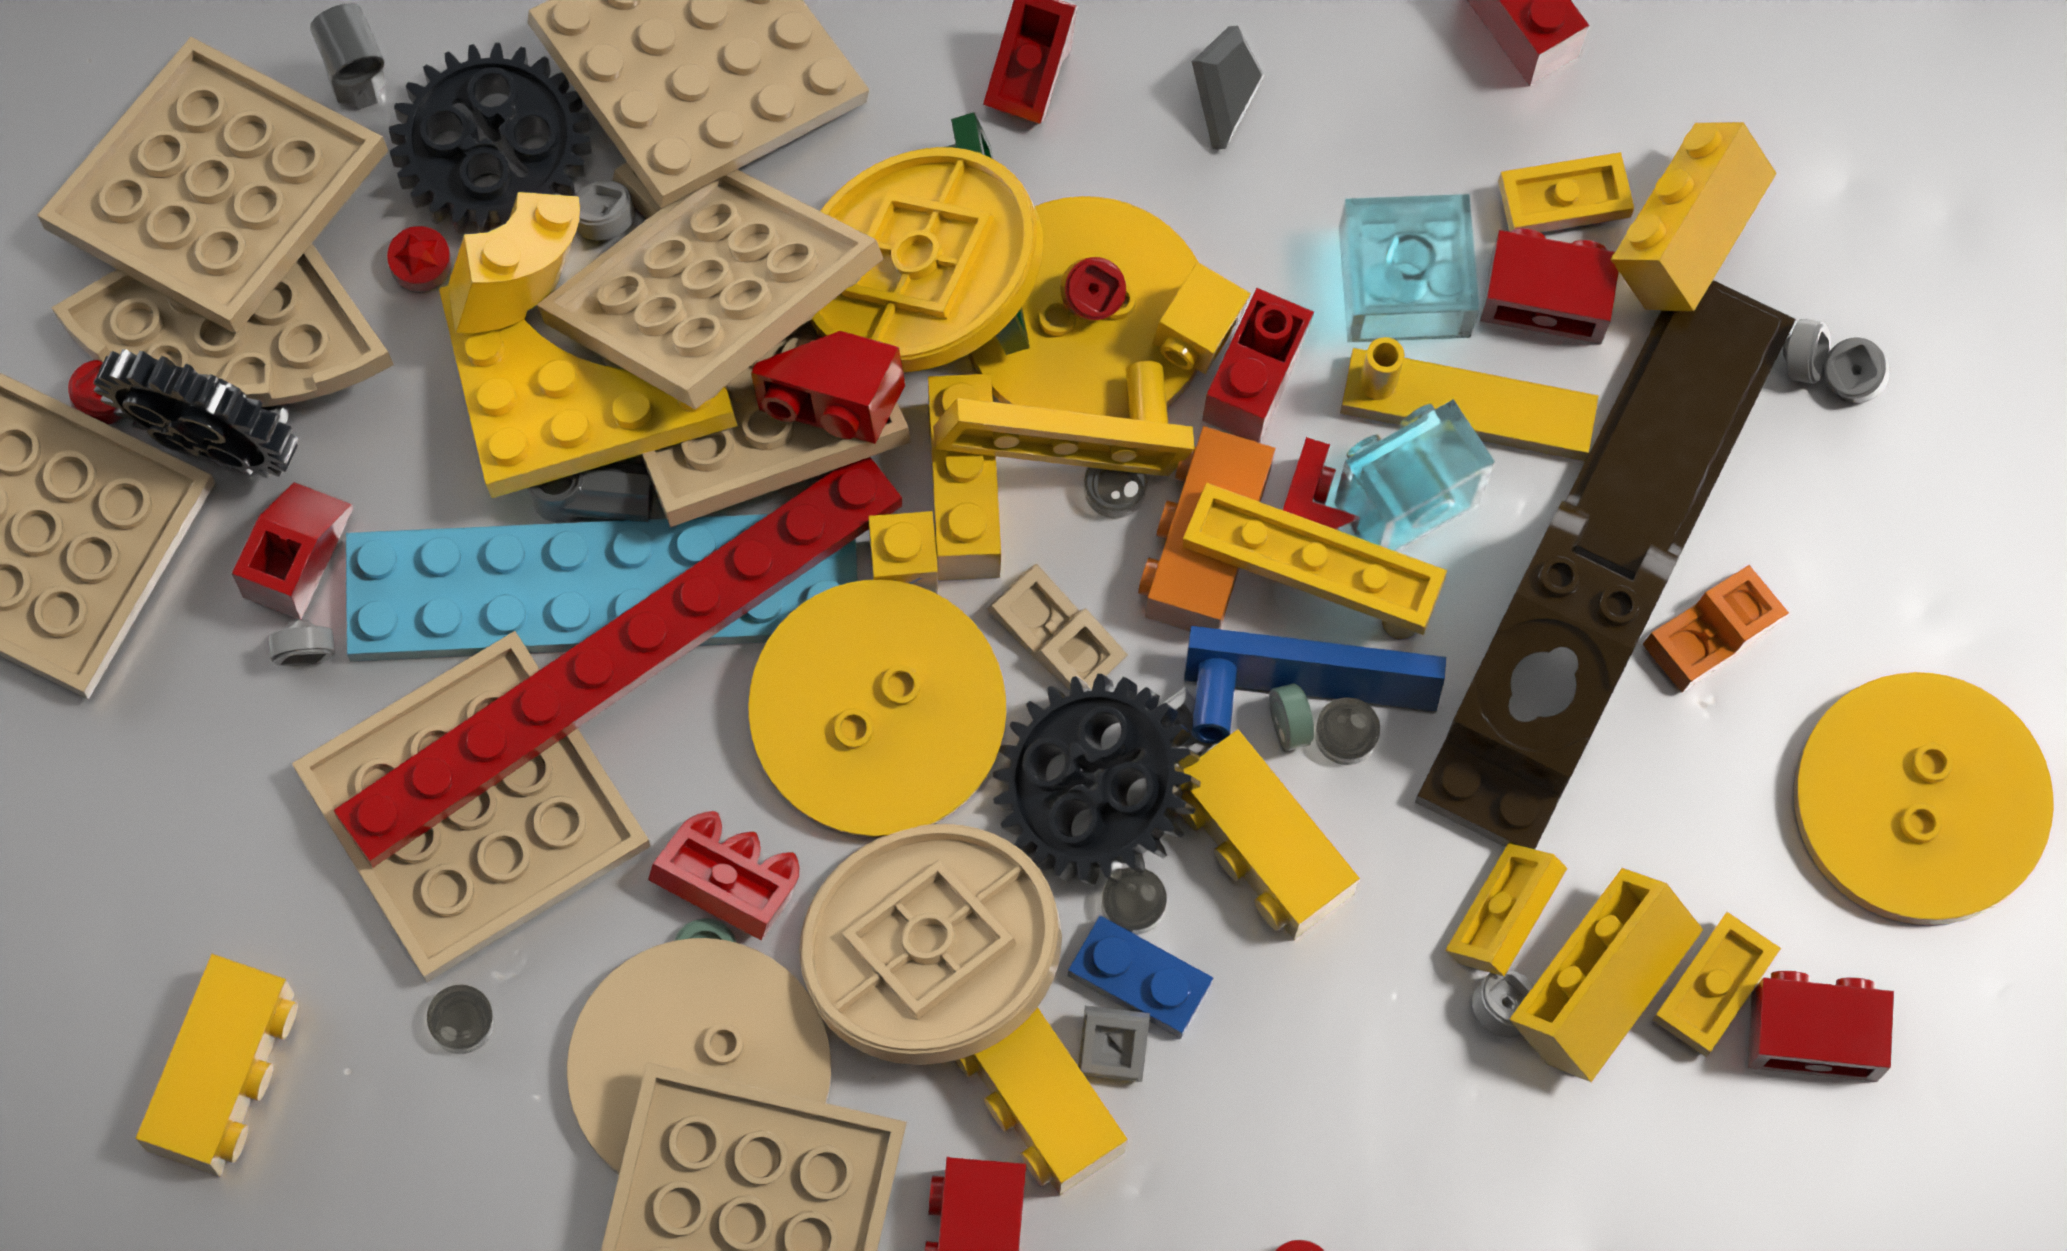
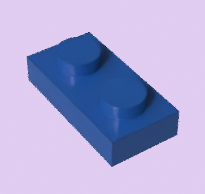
[1067,915,1214,1039]

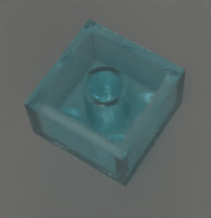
[1339,194,1480,343]
[1334,399,1495,552]

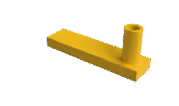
[1340,337,1599,461]
[933,361,1195,477]
[1183,483,1447,639]

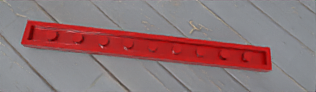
[333,457,903,868]

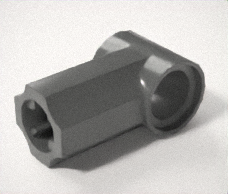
[310,3,387,110]
[528,462,654,523]

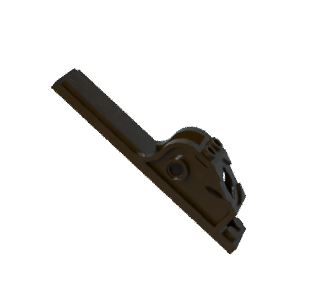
[1415,280,1796,849]

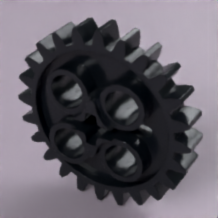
[389,43,592,234]
[93,349,298,478]
[993,674,1201,886]

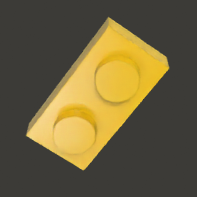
[1498,152,1635,233]
[1445,843,1568,976]
[1652,912,1781,1058]

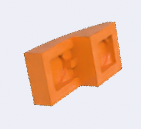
[1642,565,1789,693]

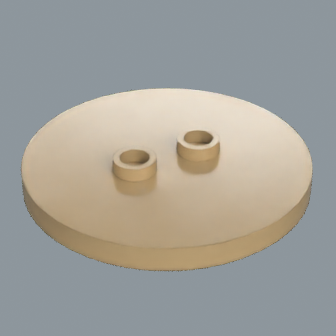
[799,824,1062,1065]
[567,938,831,1175]

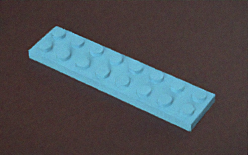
[346,514,858,662]

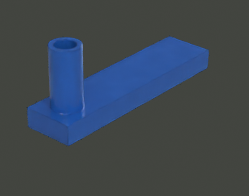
[1184,626,1447,744]

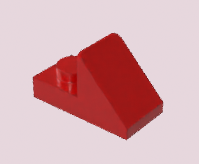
[983,0,1078,124]
[1283,437,1360,536]

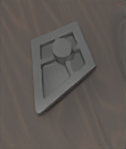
[1191,26,1265,149]

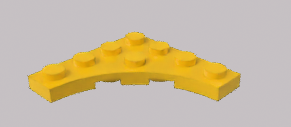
[439,286,738,498]

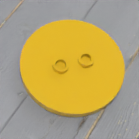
[810,147,1043,372]
[968,196,1198,419]
[748,579,1006,838]
[1794,672,2054,925]

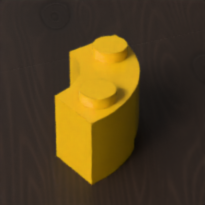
[448,192,580,333]

